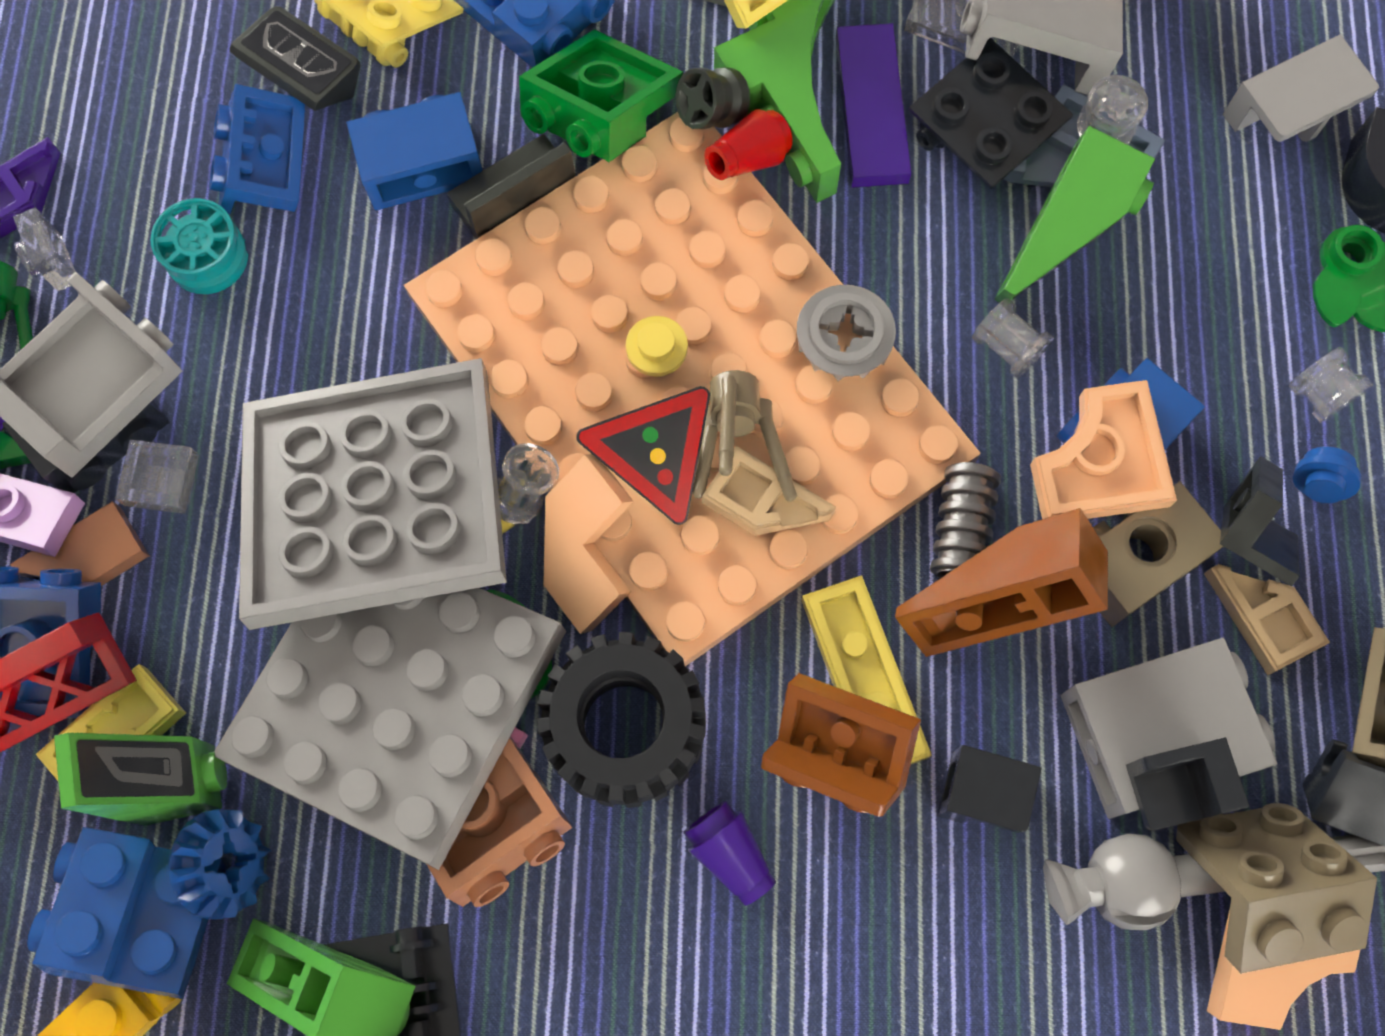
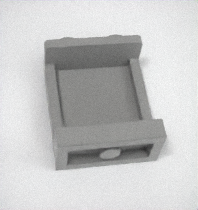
[960,0,1123,97]
[0,272,182,478]
[1060,637,1278,819]

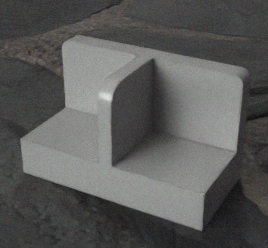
[1223,34,1379,142]

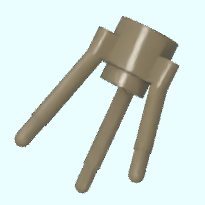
[693,370,797,502]

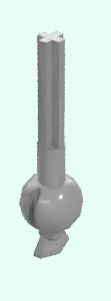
[1043,834,1385,930]

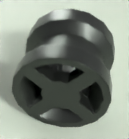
[676,68,750,129]

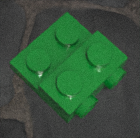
[519,29,683,162]

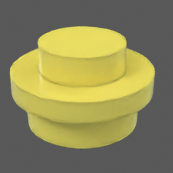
[626,316,688,377]

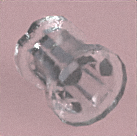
[971,298,1054,379]
[497,443,559,525]

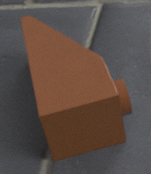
[895,508,1108,657]

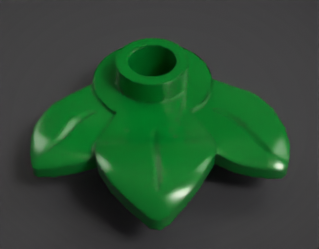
[1313,225,1385,332]

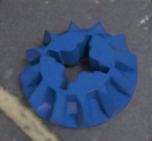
[169,809,272,920]

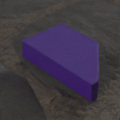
[0,137,61,239]

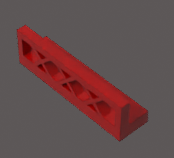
[0,612,137,753]

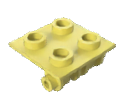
[314,0,464,68]

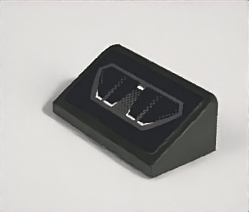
[229,6,360,111]

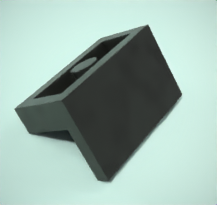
[447,133,576,239]
[1220,456,1300,586]

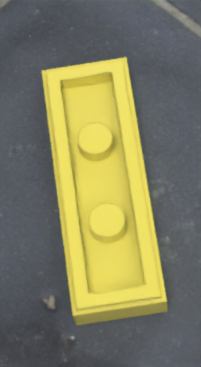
[801,575,932,764]

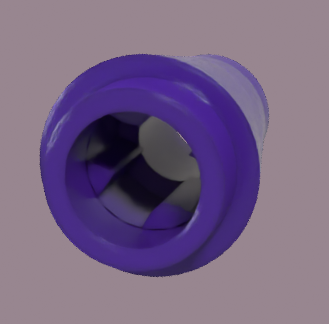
[683,800,776,906]

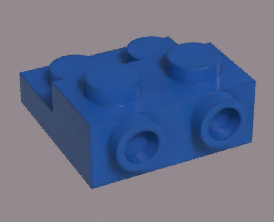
[458,0,615,68]
[0,566,101,718]
[27,827,226,999]

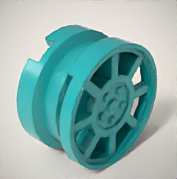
[150,198,249,294]

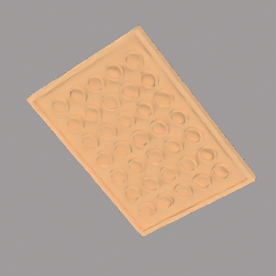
[404,112,981,667]

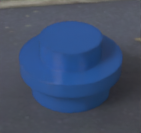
[1293,447,1362,503]

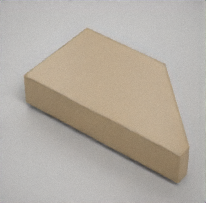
[702,446,836,536]
[1204,564,1330,676]

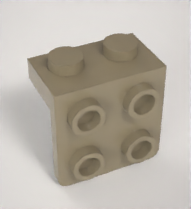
[1176,803,1377,974]

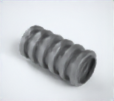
[930,462,1001,578]

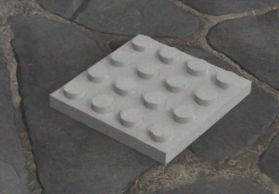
[239,358,507,630]
[213,588,566,870]

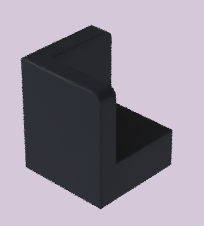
[1126,737,1249,831]
[937,745,1042,833]

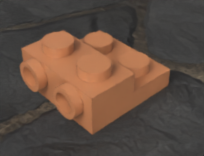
[426,736,573,907]

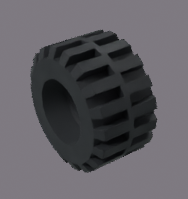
[536,632,706,808]

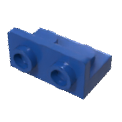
[209,84,305,214]

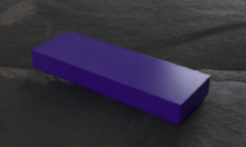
[835,23,911,188]

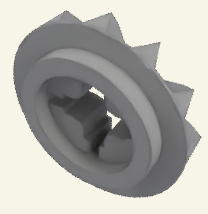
[796,285,896,381]

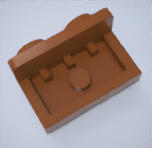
[761,673,921,817]

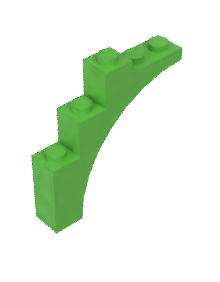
[714,0,841,203]

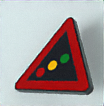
[576,386,710,525]

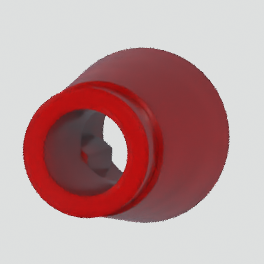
[704,109,793,180]

